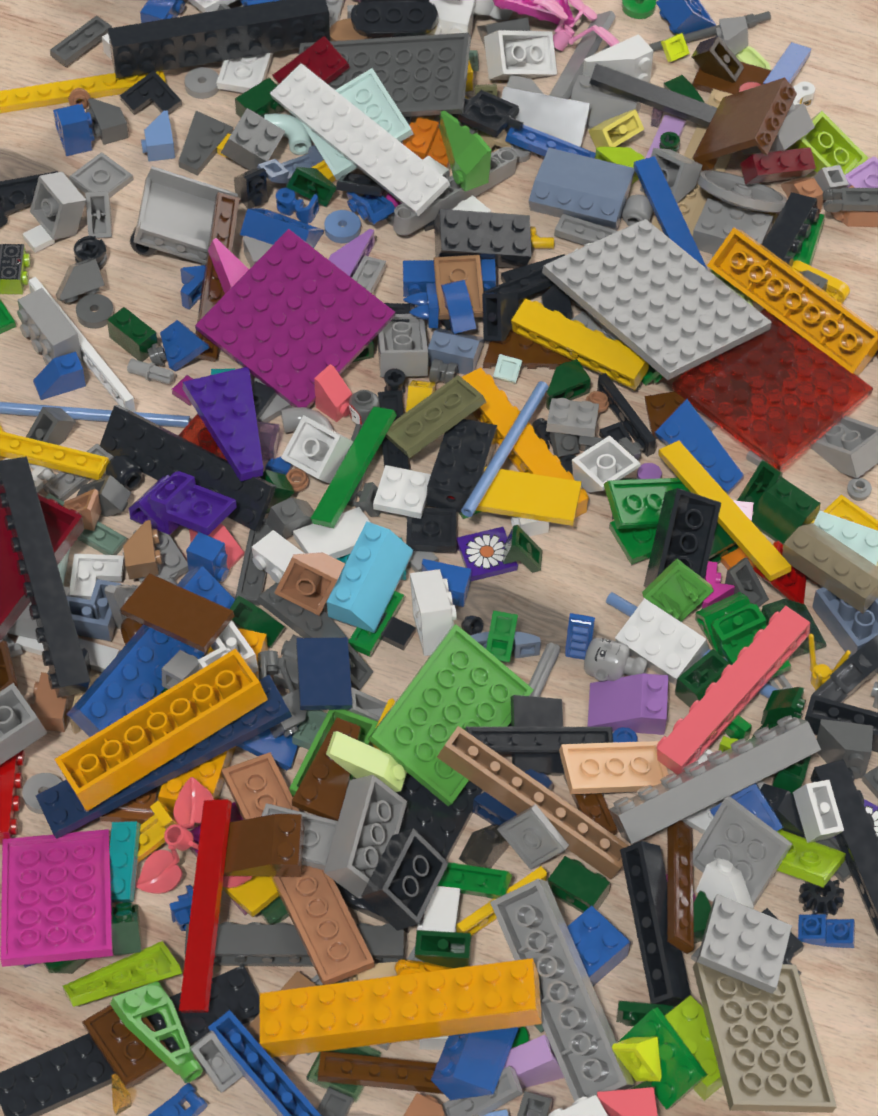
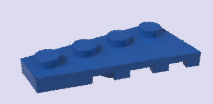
[655,399,744,495]

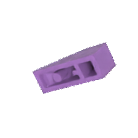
[328,229,374,278]

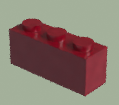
[740,147,816,185]

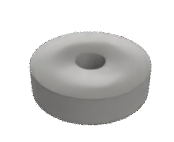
[185,67,219,99]
[22,773,62,814]

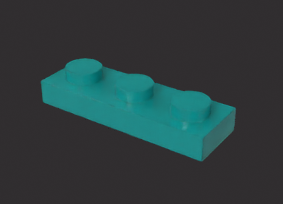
[109,821,141,902]

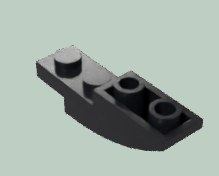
[812,635,878,703]

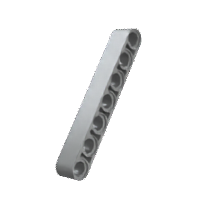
[393,147,517,235]

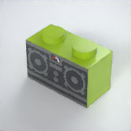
[0,244,30,295]

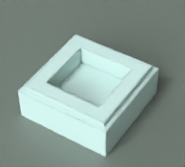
[493,354,522,384]

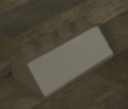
[782,523,878,614]

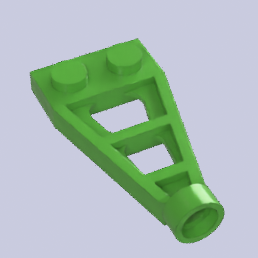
[110,981,203,1083]

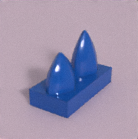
[403,283,439,328]

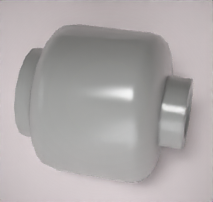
[622,195,654,226]

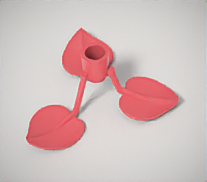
[135,777,252,894]

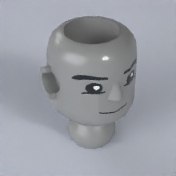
[584,637,648,681]

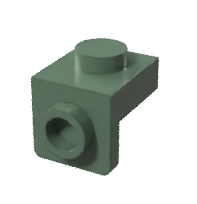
[292,710,327,750]

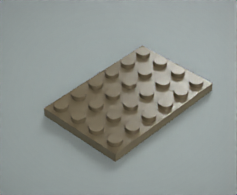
[693,962,837,1113]

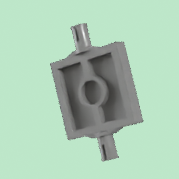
[123,530,189,585]

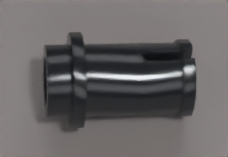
[532,418,552,449]

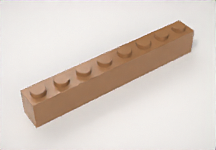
[437,726,629,880]

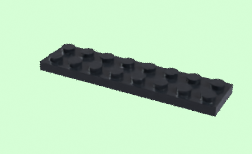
[100,405,276,531]

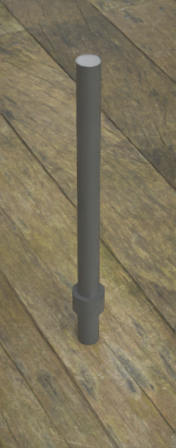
[649,11,771,52]

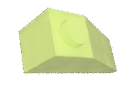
[326,731,407,792]

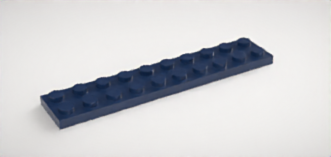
[35,675,292,839]

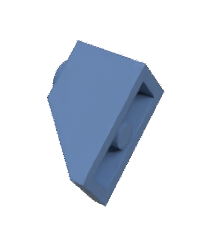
[141,111,175,162]

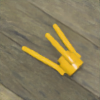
[808,634,851,690]

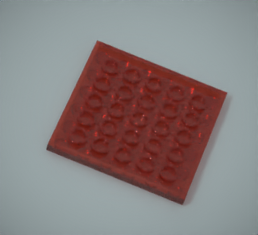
[672,309,873,471]

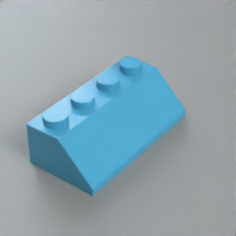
[327,521,413,633]

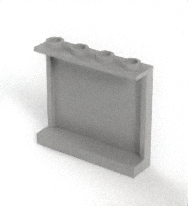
[133,166,238,264]

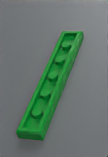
[310,407,397,528]

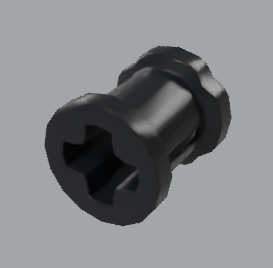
[384,368,405,396]

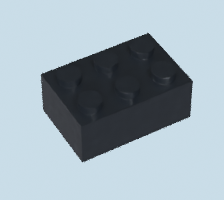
[361,829,448,931]

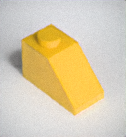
[406,380,436,412]

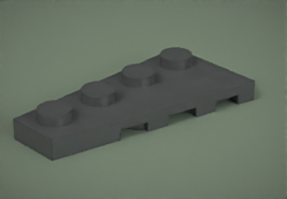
[258,583,349,641]

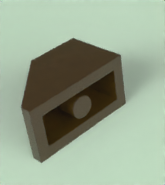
[691,36,744,83]

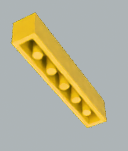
[511,298,649,390]

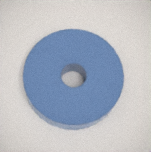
[324,210,361,243]

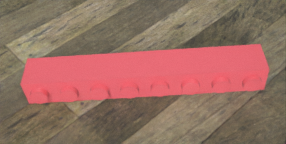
[656,606,810,775]

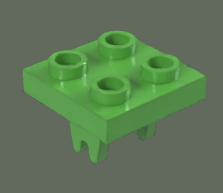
[642,559,714,622]

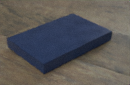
[296,637,353,710]

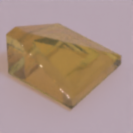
[111,1074,132,1116]

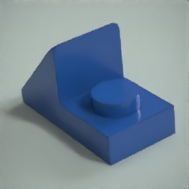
[180,265,205,310]

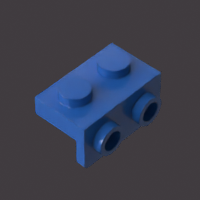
[346,192,395,224]

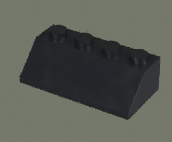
[644,488,721,587]

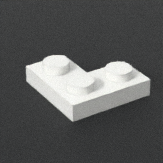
[70,554,125,600]

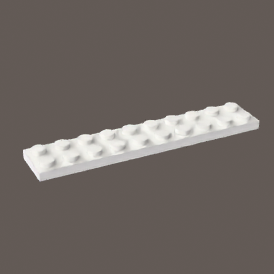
[270,64,450,216]

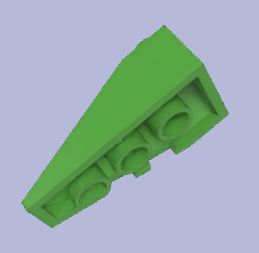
[439,111,492,192]

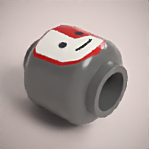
[349,390,380,425]

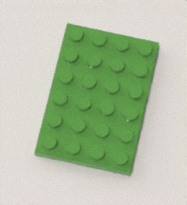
[368,624,534,806]

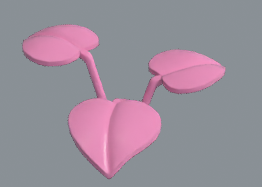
[533,0,620,51]

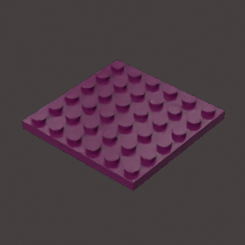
[195,229,395,408]

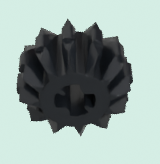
[798,880,844,917]

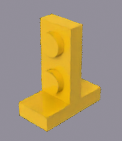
[137,800,179,864]

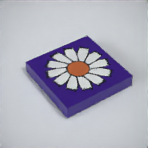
[456,527,518,581]

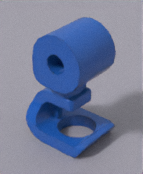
[276,188,319,224]

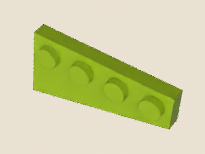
[62,941,182,1007]

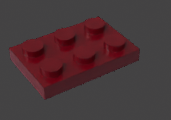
[272,36,350,85]

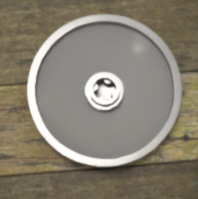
[698,170,787,212]

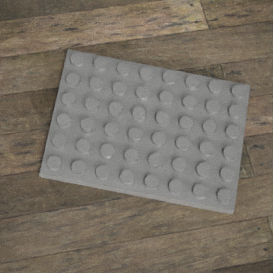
[542,219,772,380]

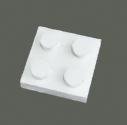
[373,465,431,519]

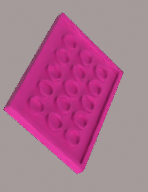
[1,829,113,967]

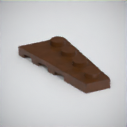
[483,330,572,370]
[292,717,361,821]

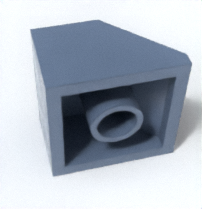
[428,328,485,375]

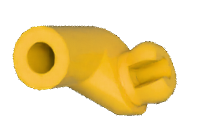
[530,226,554,249]

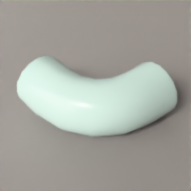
[264,113,312,155]

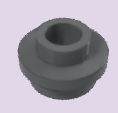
[148,343,167,366]

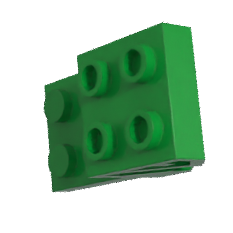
[695,592,791,679]

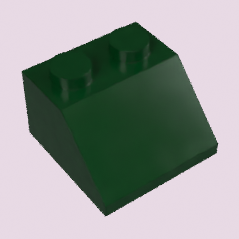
[752,477,821,544]

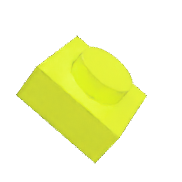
[661,33,690,62]

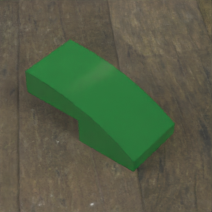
[486,610,518,663]

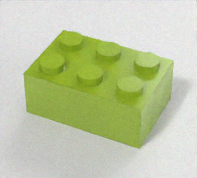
[665,995,723,1101]

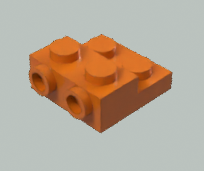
[402,117,450,168]

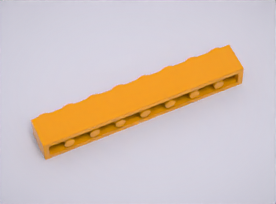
[462,367,589,525]

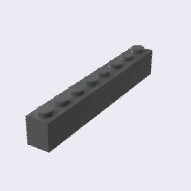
[184,922,404,967]

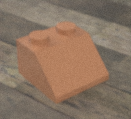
[274,552,345,616]

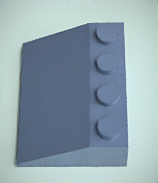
[528,148,635,230]

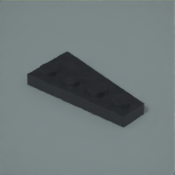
[0,171,58,215]

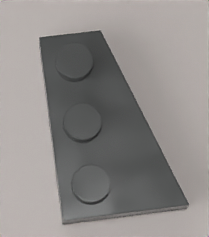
[178,111,233,176]

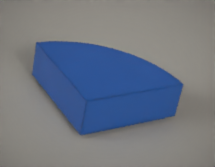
[265,456,293,476]

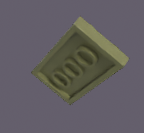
[385,375,486,458]

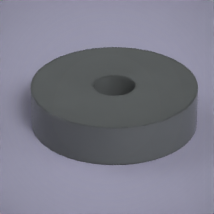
[76,294,114,329]

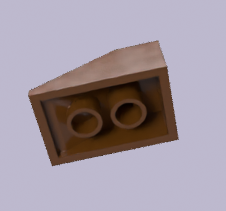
[224,814,304,877]

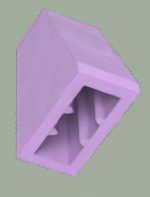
[503,1035,564,1089]

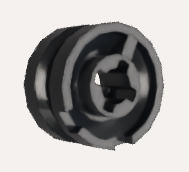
[74,236,107,270]

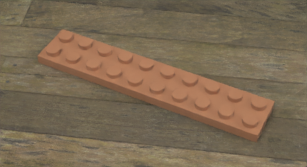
[222,752,374,985]

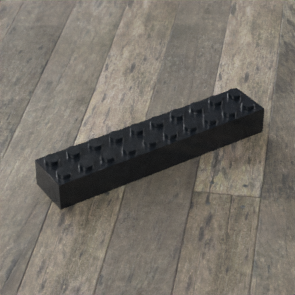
[108,0,330,78]

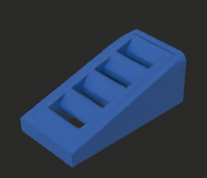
[565,613,595,660]

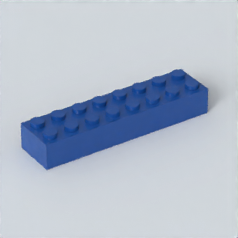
[67,566,235,737]

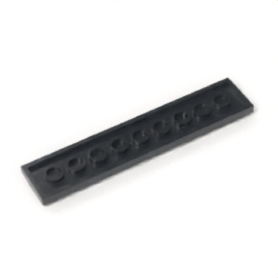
[0,965,260,1116]

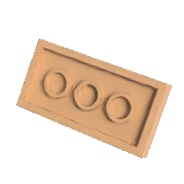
[559,741,669,794]

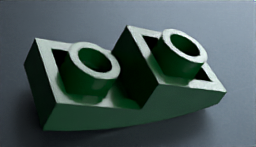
[663,75,705,103]

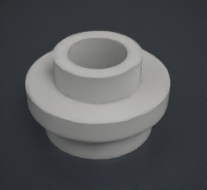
[847,478,872,501]

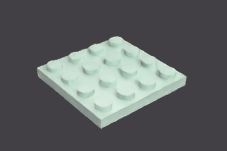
[301,68,414,180]

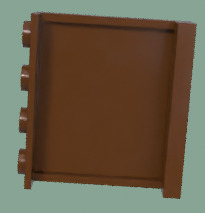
[692,77,797,171]

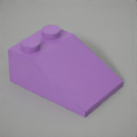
[587,673,668,735]

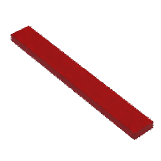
[179,799,232,1013]

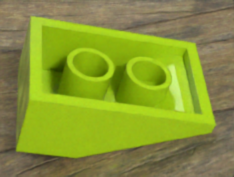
[787,111,868,175]

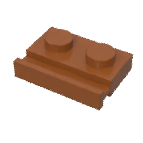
[100,787,158,824]

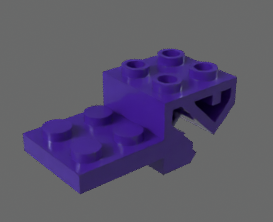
[129,471,237,536]

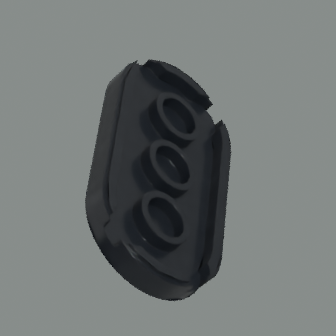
[351,0,438,37]

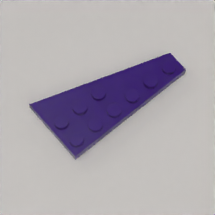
[182,367,264,481]

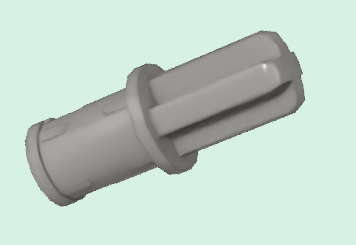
[127,358,174,384]

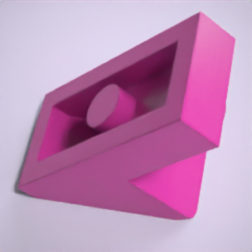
[702,561,735,609]

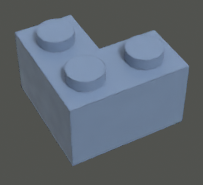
[66,579,122,641]

